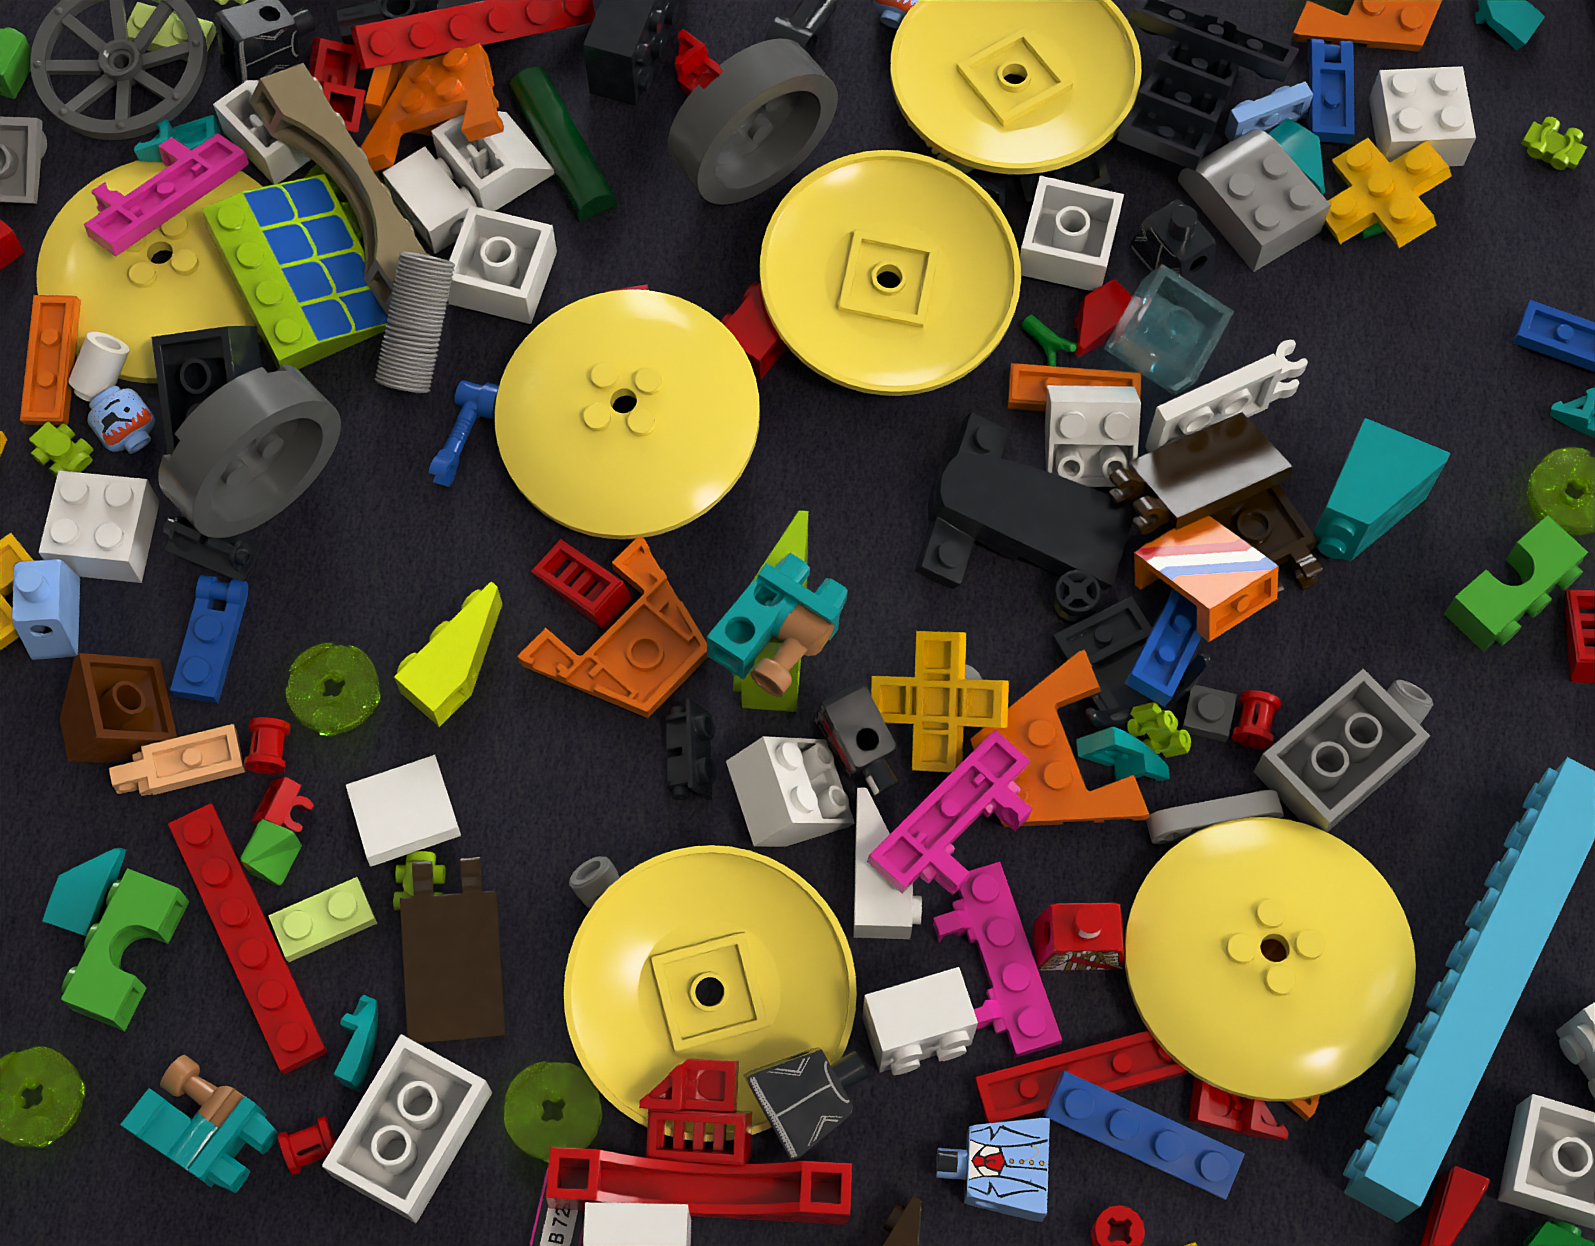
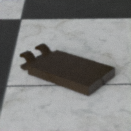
[1109,412,1292,534]
[1209,484,1323,609]
[400,857,506,1044]

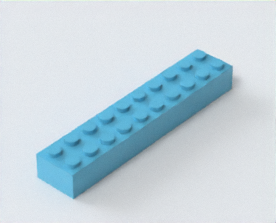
[1343,757,1595,1223]

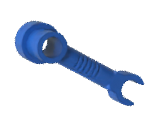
[428,380,499,487]

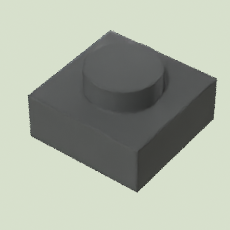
[1181,684,1237,742]

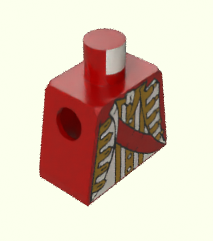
[1033,903,1125,971]

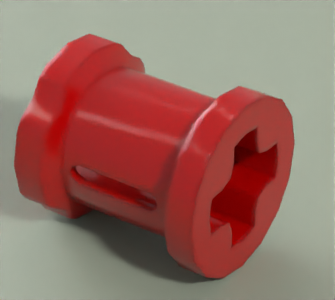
[1232,690,1281,749]
[244,717,291,775]
[278,1115,337,1175]

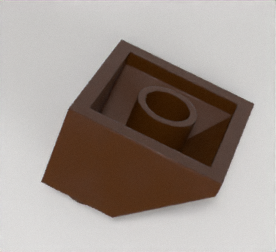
[59,653,177,763]

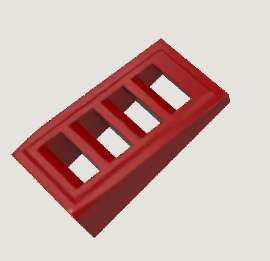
[531,539,632,629]
[1564,589,1595,683]
[646,1109,752,1165]
[1420,1166,1490,1246]

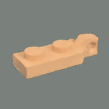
[109,724,245,796]

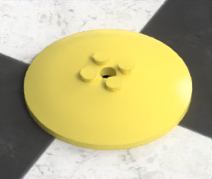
[890,0,1142,174]
[760,150,1021,396]
[36,160,262,383]
[495,290,760,539]
[1124,817,1416,1101]
[564,845,857,1142]

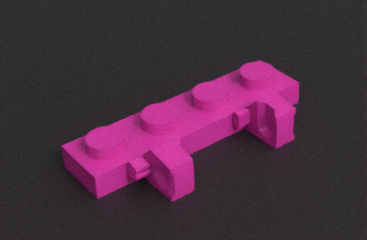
[84,133,249,257]
[867,730,1032,895]
[932,862,1062,1058]

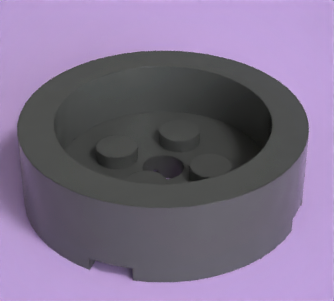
[668,39,838,205]
[158,365,341,538]

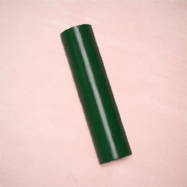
[509,66,617,222]

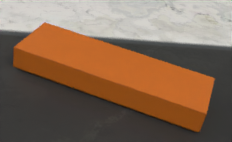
[20,295,81,425]
[1008,363,1141,412]

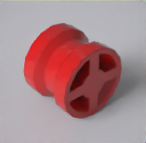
[1090,1205,1145,1246]

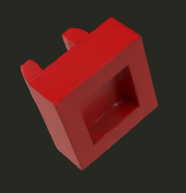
[251,777,314,833]

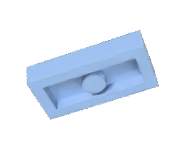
[1224,81,1313,142]

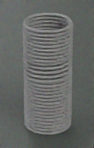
[374,251,455,393]

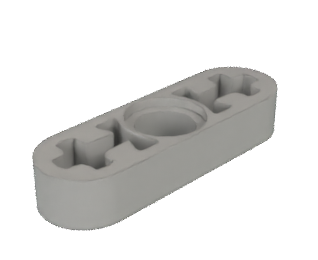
[1146,790,1284,844]

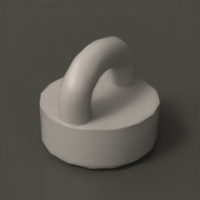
[1387,680,1433,725]
[569,856,620,909]

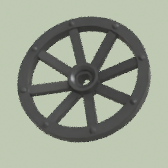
[30,0,207,140]

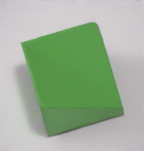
[240,819,302,885]

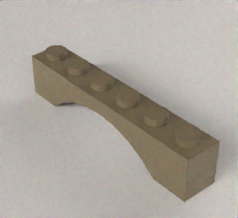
[250,63,431,314]

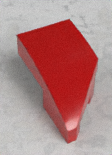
[639,1059,739,1112]

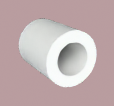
[68,331,130,402]

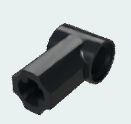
[336,0,420,44]
[765,0,837,56]

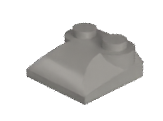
[0,117,47,204]

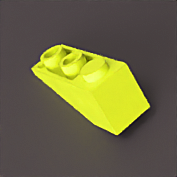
[394,582,502,727]

